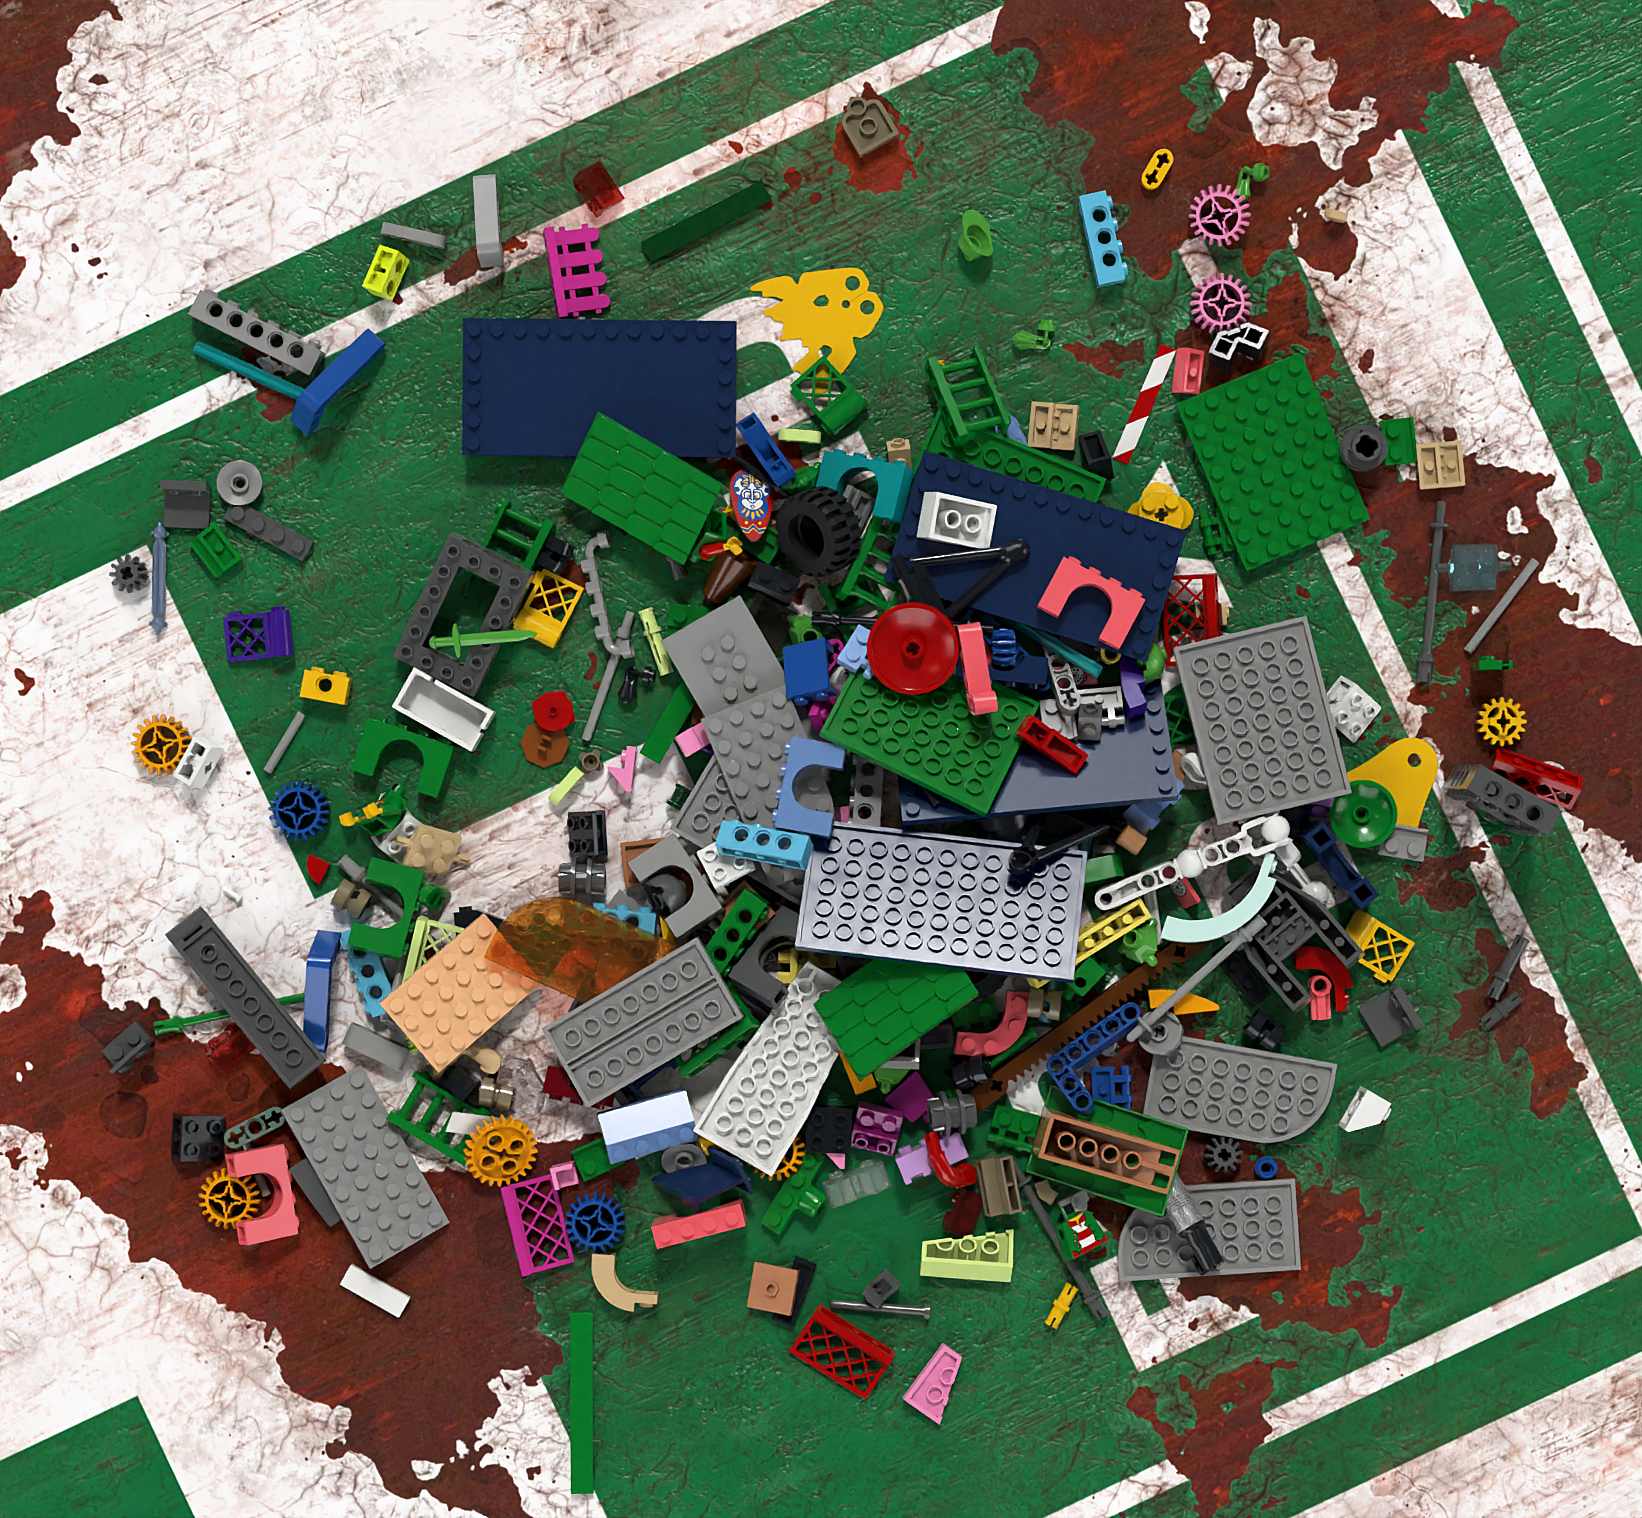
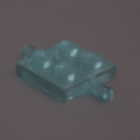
[1435,544,1512,591]

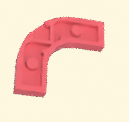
[954,990,1030,1056]

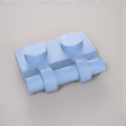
[836,625,874,679]

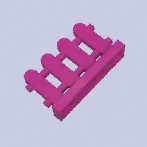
[543,223,610,319]

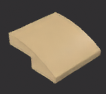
[1028,401,1080,451]
[1416,440,1465,490]

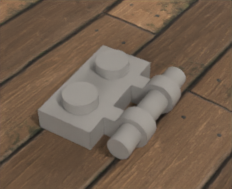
[1077,686,1125,728]

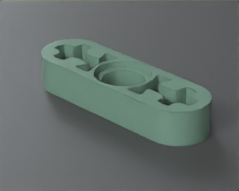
[224,1107,286,1148]

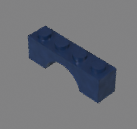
[952,653,1048,690]

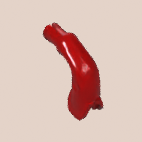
[923,1131,978,1189]

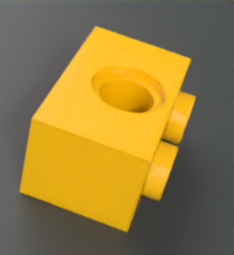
[300,666,352,705]

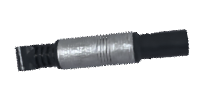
[1166,1172,1225,1276]

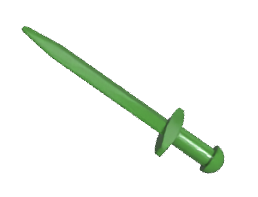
[429,624,537,658]

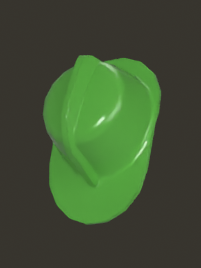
[958,210,993,261]

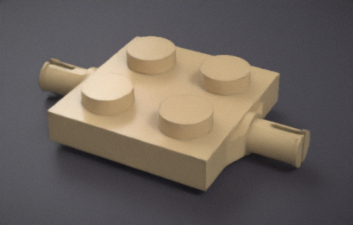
[394,823,470,877]

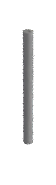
[1464,558,1539,654]

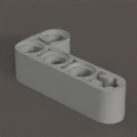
[473,174,504,268]

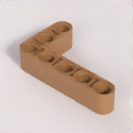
[1113,749,1186,855]

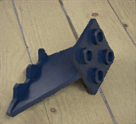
[651,1146,754,1213]

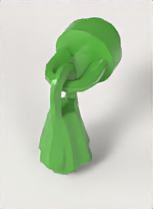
[1235,163,1269,204]
[1012,319,1056,350]

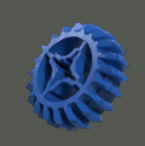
[268,780,330,841]
[564,1191,626,1253]

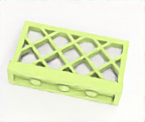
[402,915,465,982]

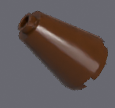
[702,541,758,606]

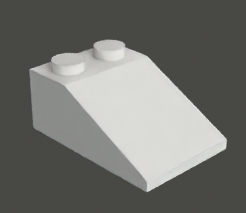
[917,492,997,549]

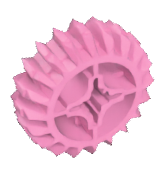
[1189,184,1251,246]
[1190,273,1252,334]

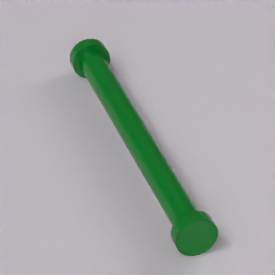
[946,1025,1040,1098]

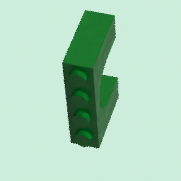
[351,715,457,798]
[346,857,427,961]

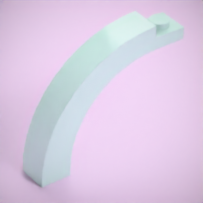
[1160,852,1278,943]

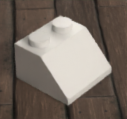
[1338,1086,1391,1132]

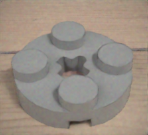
[1138,1011,1184,1056]

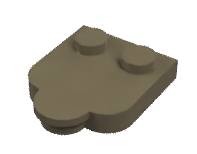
[842,97,900,158]

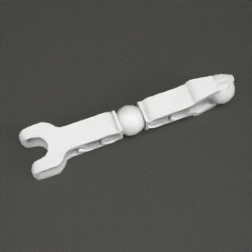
[1095,811,1293,910]

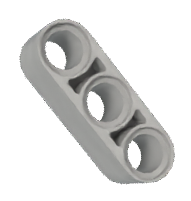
[342,1022,410,1070]

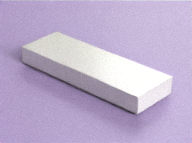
[340,1264,411,1318]

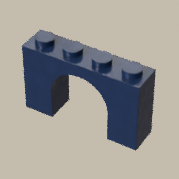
[1298,821,1379,909]

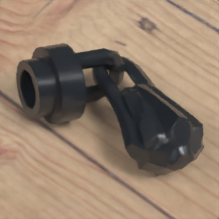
[617,666,656,704]

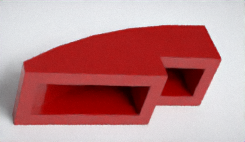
[1014,715,1089,774]

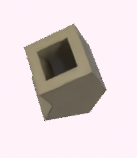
[1033,1178,1058,1205]

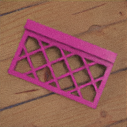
[500,1174,575,1277]

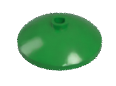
[1329,780,1398,848]

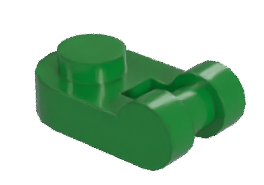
[419,884,451,912]

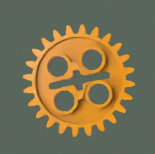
[463,1114,538,1187]

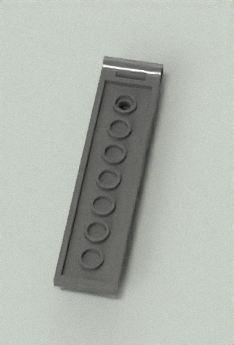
[165,906,326,1089]

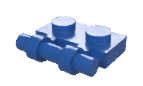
[1091,1065,1133,1110]

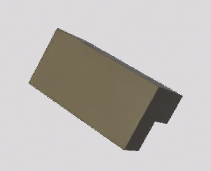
[975,1154,1022,1217]

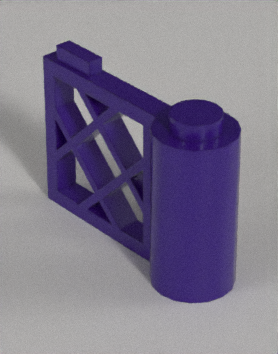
[223,606,294,662]

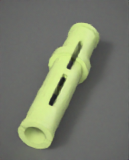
[639,607,674,676]

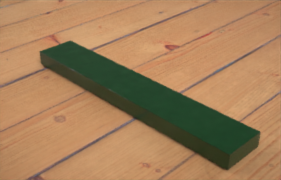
[641,180,772,264]

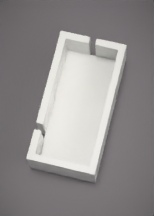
[392,667,496,752]

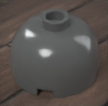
[644,874,687,919]

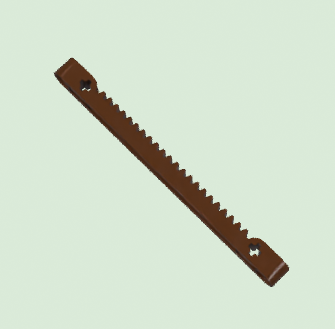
[964,940,1213,1113]

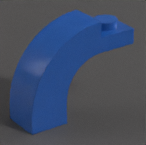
[736,412,797,487]

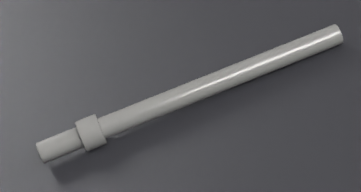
[582,611,635,741]

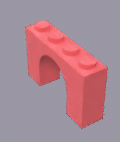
[1037,556,1145,650]
[225,1144,299,1245]
[651,1196,747,1249]

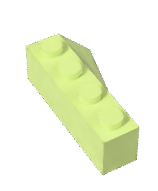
[920,1229,1014,1282]

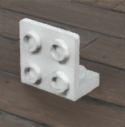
[1326,676,1381,743]
[371,808,422,865]
[696,839,756,898]

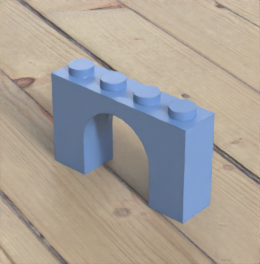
[772,737,847,839]

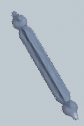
[149,522,169,635]

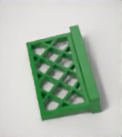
[674,980,761,1078]

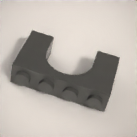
[728,905,820,1010]

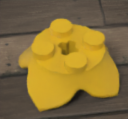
[1127,482,1194,529]

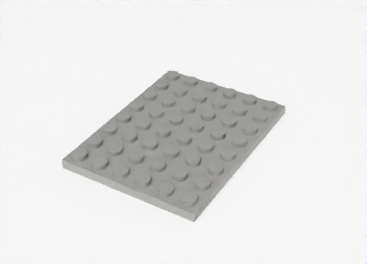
[1173,616,1352,826]

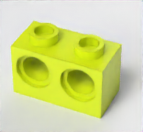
[362,245,410,301]

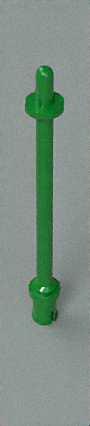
[153,989,332,1036]

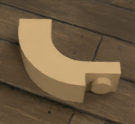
[592,1251,659,1312]

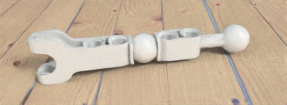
[1180,753,1329,906]

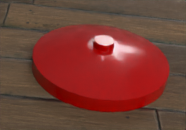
[867,602,959,695]

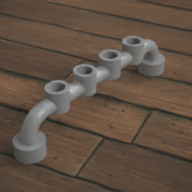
[581,529,635,659]

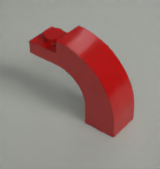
[1292,945,1353,1012]

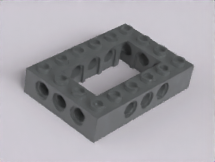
[393,532,536,697]
[1442,764,1563,837]

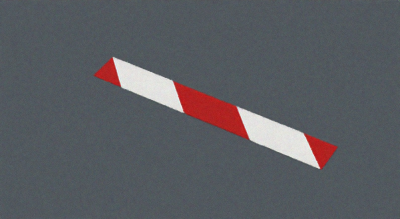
[1112,344,1176,465]

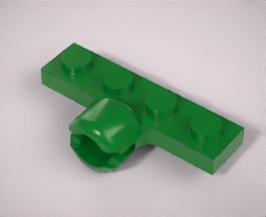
[760,1149,828,1235]

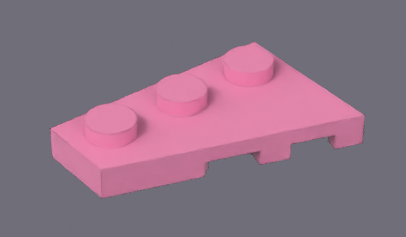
[903,1343,962,1425]

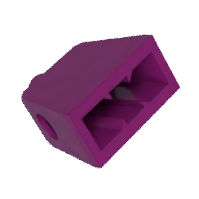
[884,1069,935,1126]

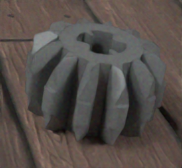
[109,554,149,593]
[1204,1135,1243,1174]

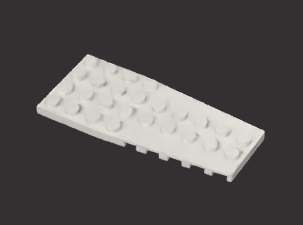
[693,961,842,1176]

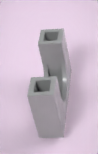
[628,833,726,941]

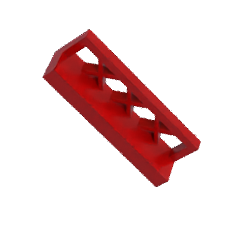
[1489,746,1583,809]

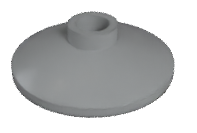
[217,460,262,506]
[662,1143,707,1173]

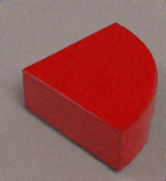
[307,854,330,884]

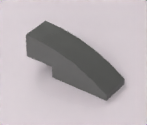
[289,1157,342,1227]

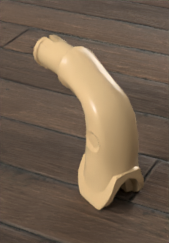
[429,1041,505,1081]

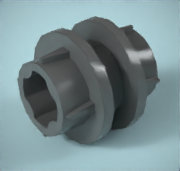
[1339,425,1388,472]
[558,856,606,902]
[926,1089,977,1137]

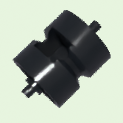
[1243,1008,1286,1051]

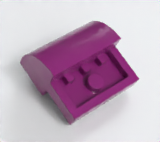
[851,1101,904,1156]

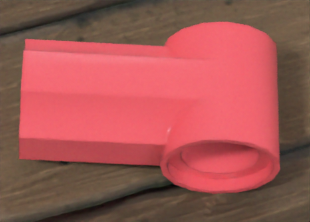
[1307,973,1331,1020]

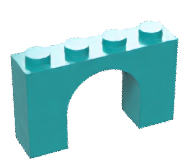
[816,449,914,523]

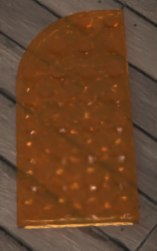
[484,897,681,1003]

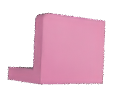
[550,1161,579,1191]

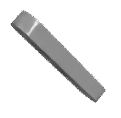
[1041,636,1080,716]

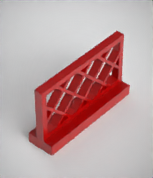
[1163,573,1220,667]
[789,1303,895,1400]

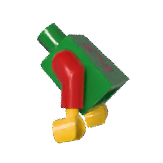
[689,504,743,564]

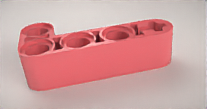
[956,622,998,715]

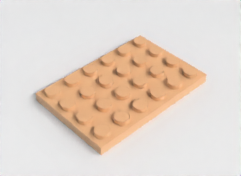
[379,913,542,1073]

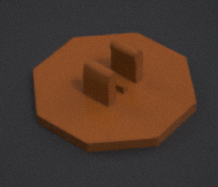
[521,723,569,768]

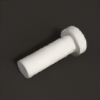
[222,887,243,903]

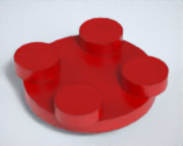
[532,690,575,733]

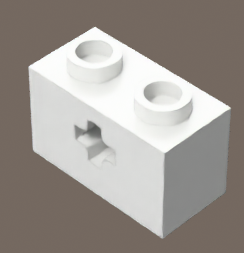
[173,736,224,789]

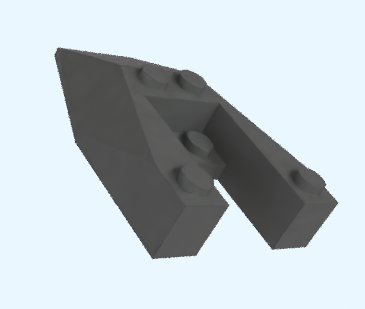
[1222,863,1366,1013]

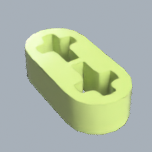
[778,428,821,444]
[547,766,584,806]

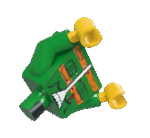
[339,783,408,837]

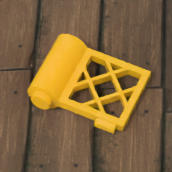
[512,568,584,649]
[1345,908,1415,983]

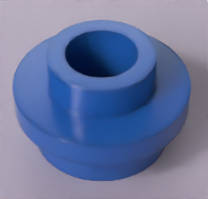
[1255,1157,1278,1180]

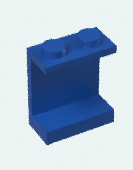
[783,638,837,706]

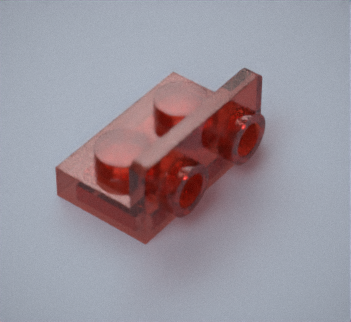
[572,161,625,218]
[205,1022,256,1074]
[942,1187,983,1237]

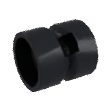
[535,535,575,576]
[952,1053,993,1090]

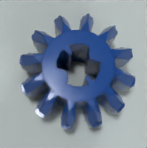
[991,629,1016,667]

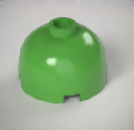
[1135,641,1167,684]

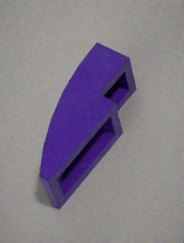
[1119,655,1147,719]

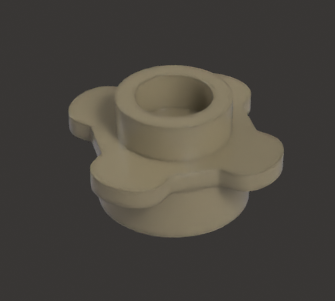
[579,749,604,774]

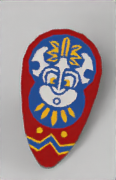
[729,468,774,542]

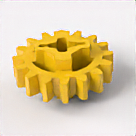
[1476,697,1527,746]

